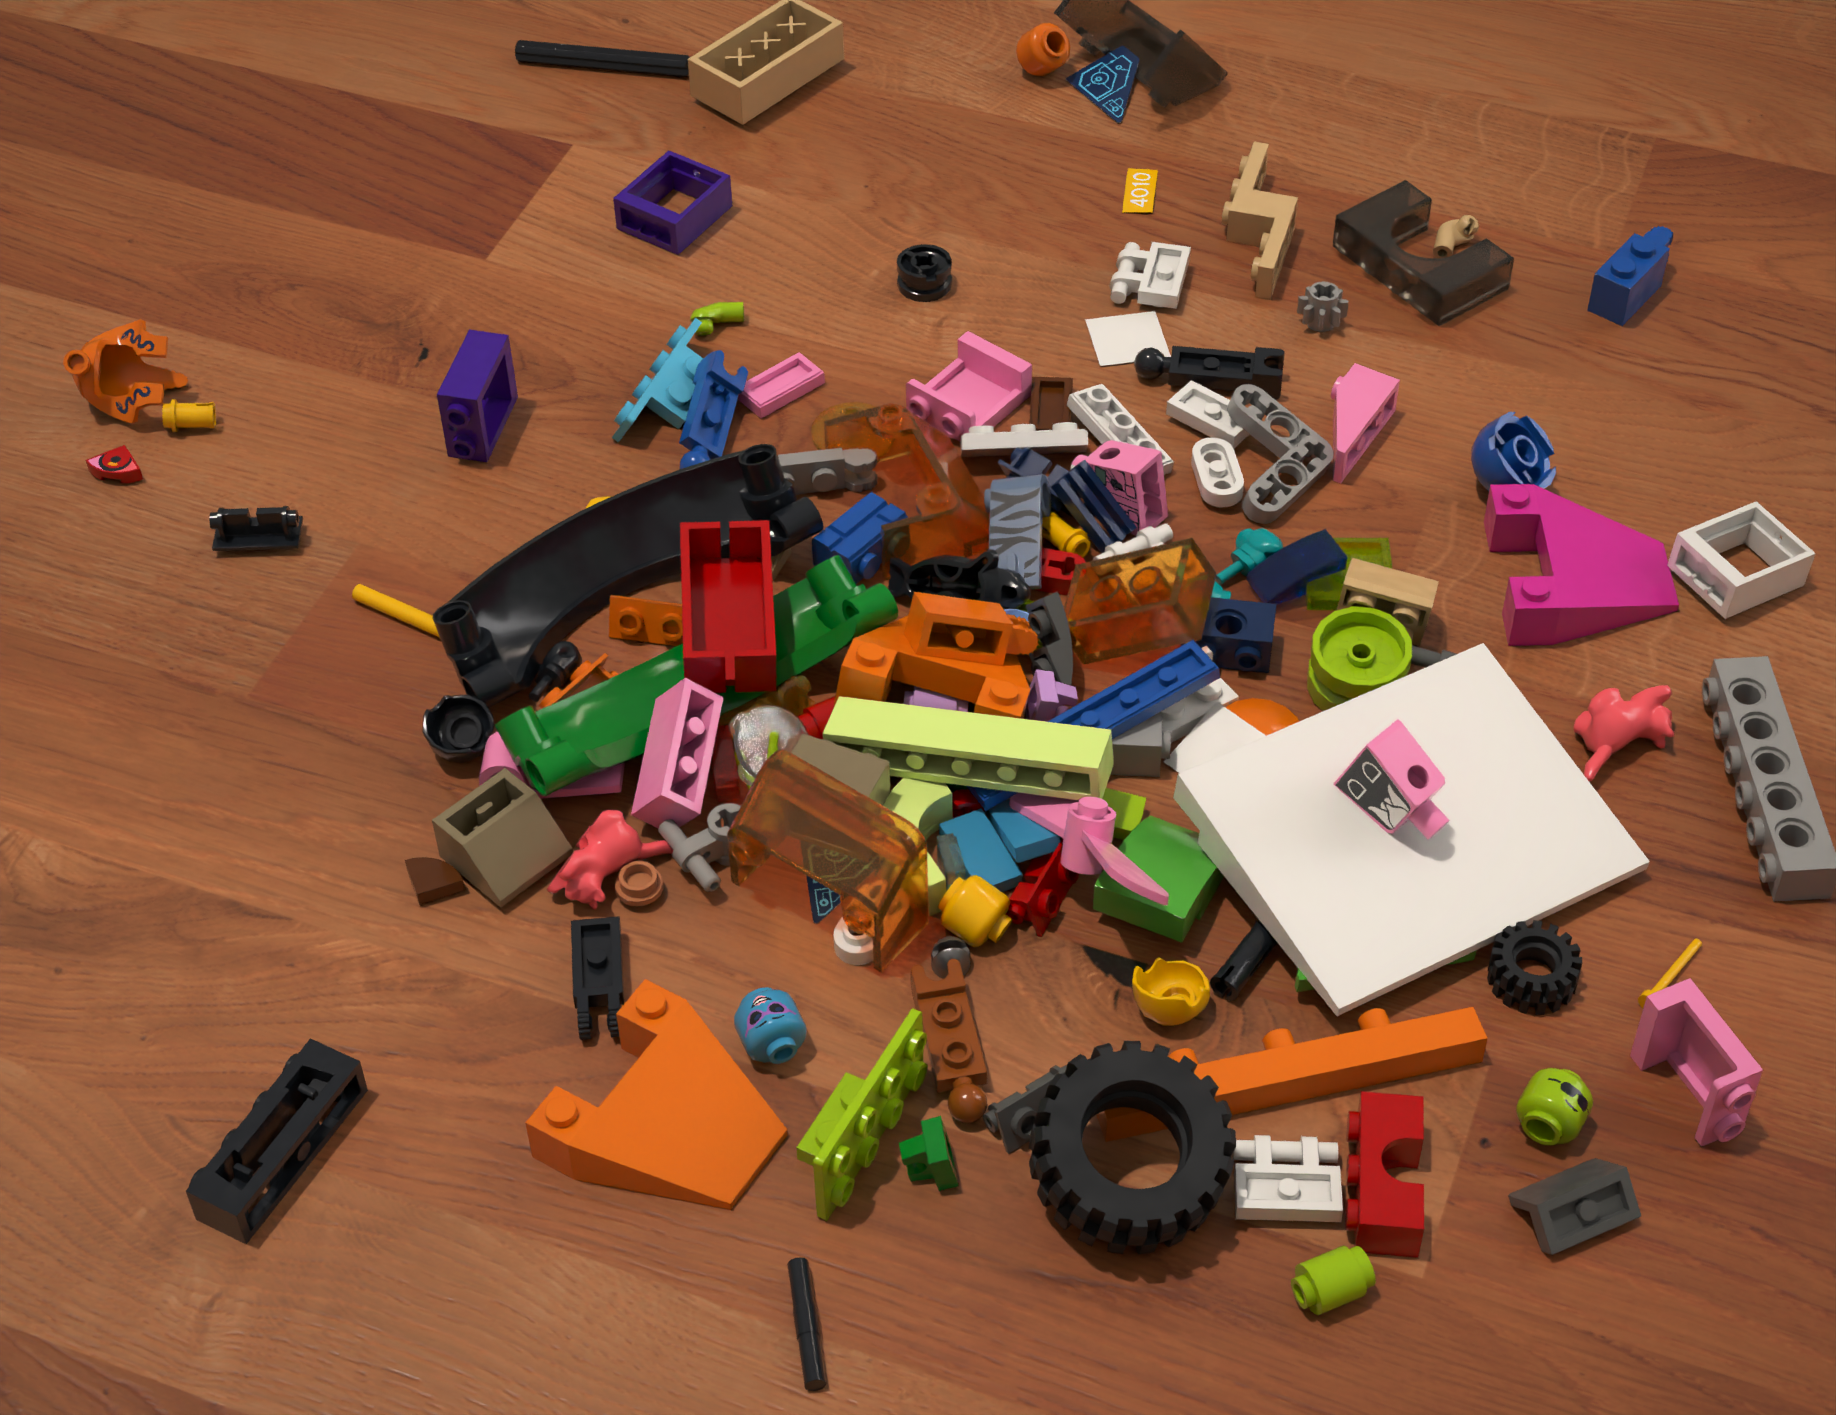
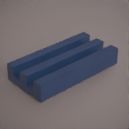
[1051,460,1137,553]

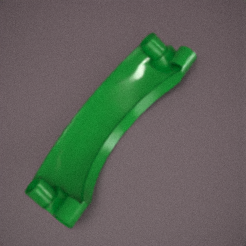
[495,555,898,796]

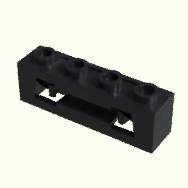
[186,1038,368,1244]

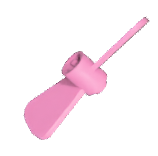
[1009,793,1169,905]

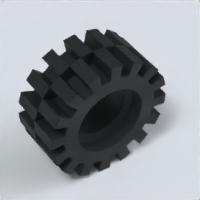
[1487,920,1582,1015]

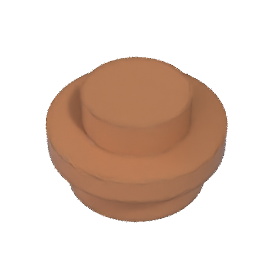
[615,861,663,906]

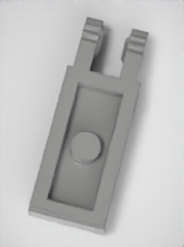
[778,448,877,495]

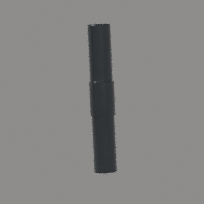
[787,1257,826,1391]

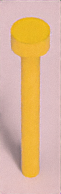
[1638,938,1702,1008]

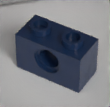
[1181,595,1276,673]

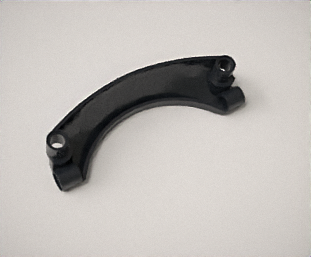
[432,444,824,708]

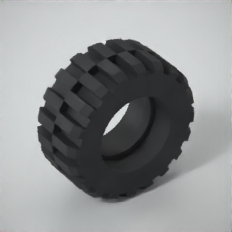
[1029,1041,1236,1255]

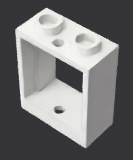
[1667,501,1816,619]

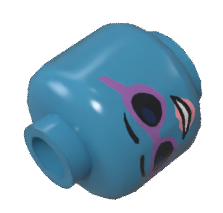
[734,987,807,1064]

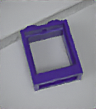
[613,150,733,255]
[437,329,518,462]

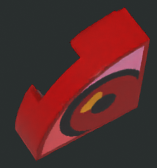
[85,445,143,484]

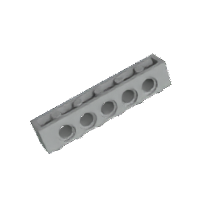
[1702,656,1836,902]

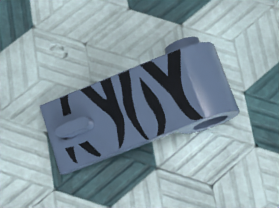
[984,474,1051,590]

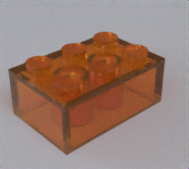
[1064,538,1217,665]

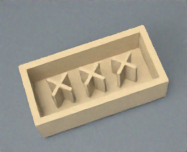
[688,0,844,125]

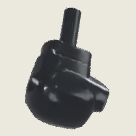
[529,641,582,702]

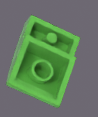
[1093,815,1224,942]

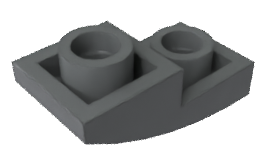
[1026,592,1073,685]

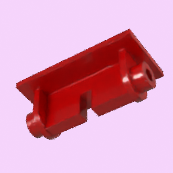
[1005,838,1080,937]

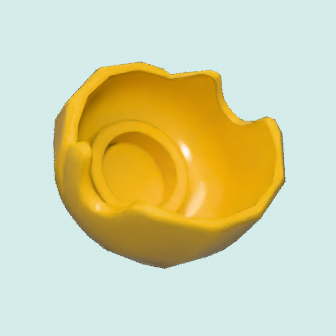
[1132,957,1210,1026]

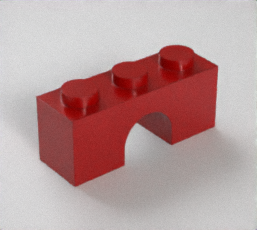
[1345,1091,1424,1258]

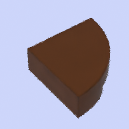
[405,857,465,905]

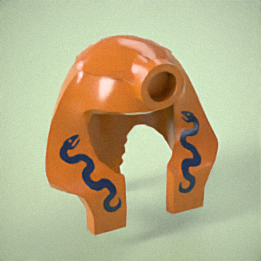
[63,319,188,423]

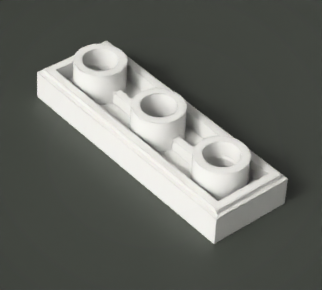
[1067,384,1174,475]
[960,422,1088,457]

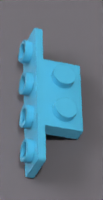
[612,318,703,442]

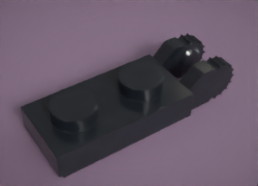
[571,916,624,1040]

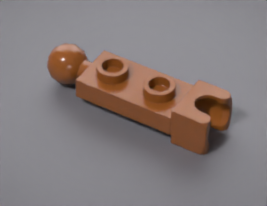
[910,959,988,1123]

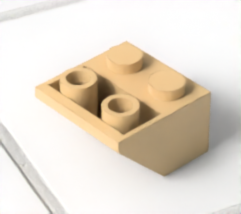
[1337,558,1439,646]

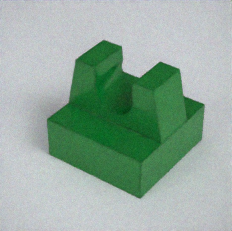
[899,1116,959,1191]

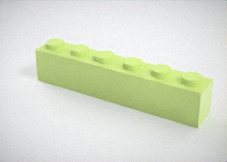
[823,696,1114,800]

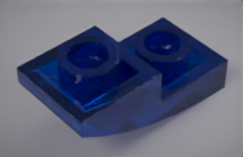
[1246,529,1347,605]

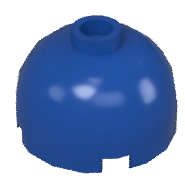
[1471,412,1556,491]

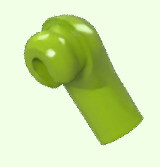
[690,302,744,336]

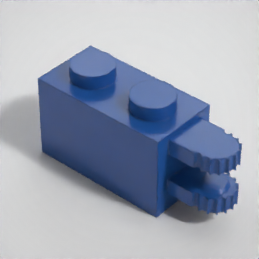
[1587,226,1673,326]

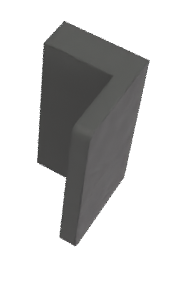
[1508,1158,1641,1255]

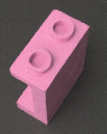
[906,331,1032,441]
[1630,978,1763,1146]

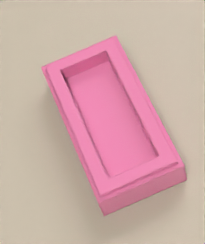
[738,352,825,419]

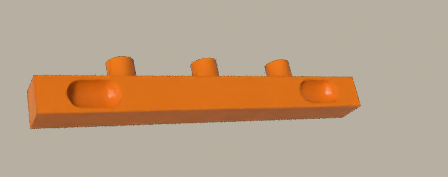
[1097,1007,1488,1142]

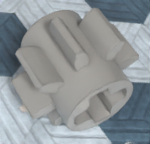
[1297,281,1349,332]

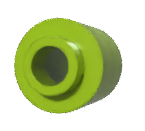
[1291,1246,1376,1315]

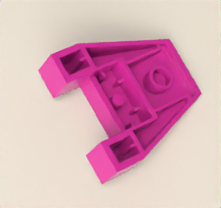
[1484,484,1679,646]

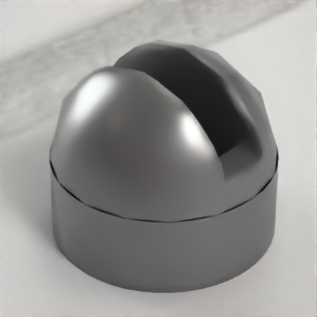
[931,936,970,979]

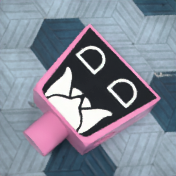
[1334,719,1450,840]

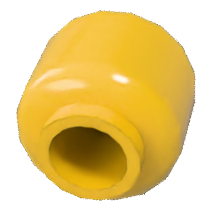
[938,875,1012,947]

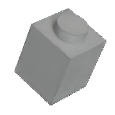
[1110,712,1171,777]

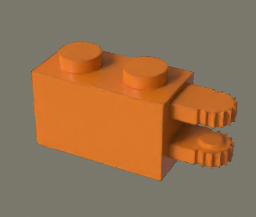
[904,592,1039,666]

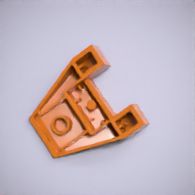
[833,616,1030,719]
[525,979,788,1210]

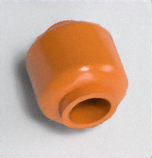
[1016,23,1071,76]

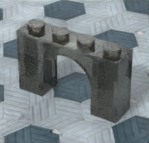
[1333,180,1514,326]

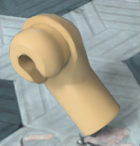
[1433,215,1479,261]

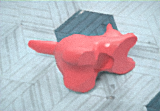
[1573,685,1674,782]
[547,810,673,910]

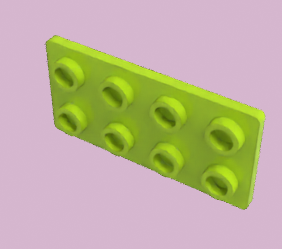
[796,1008,928,1221]

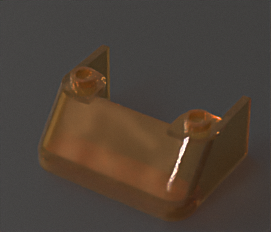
[824,403,990,581]
[727,750,929,973]

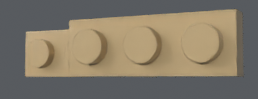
[1222,142,1298,300]

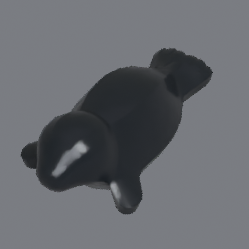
[888,549,1031,609]

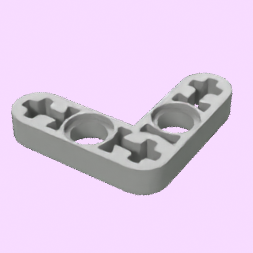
[1227,384,1334,524]

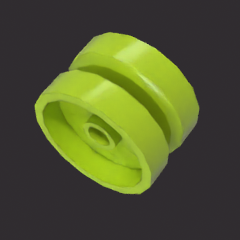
[1307,606,1412,711]

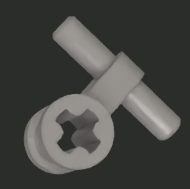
[658,803,753,892]

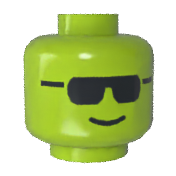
[1516,1068,1594,1145]

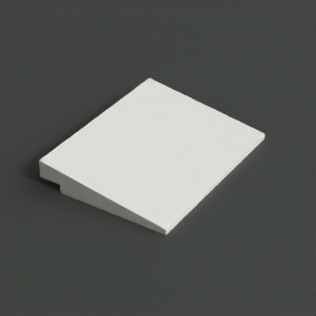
[1173,643,1650,1016]

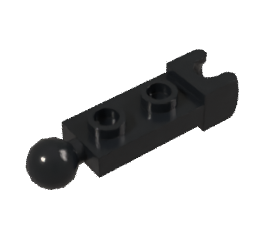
[1134,346,1285,400]

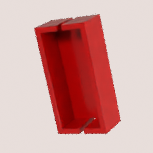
[680,520,776,693]

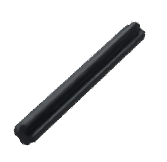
[515,40,690,77]

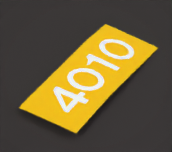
[1122,168,1158,213]

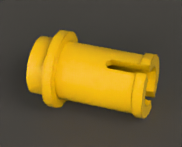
[162,399,216,432]
[1042,512,1090,558]

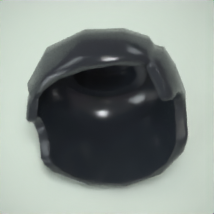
[422,695,496,763]

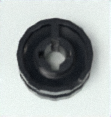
[897,244,952,302]

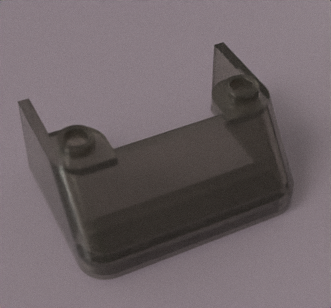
[1054,0,1228,108]

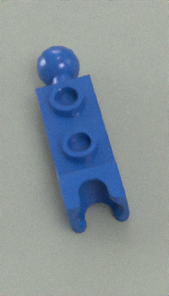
[679,350,748,469]

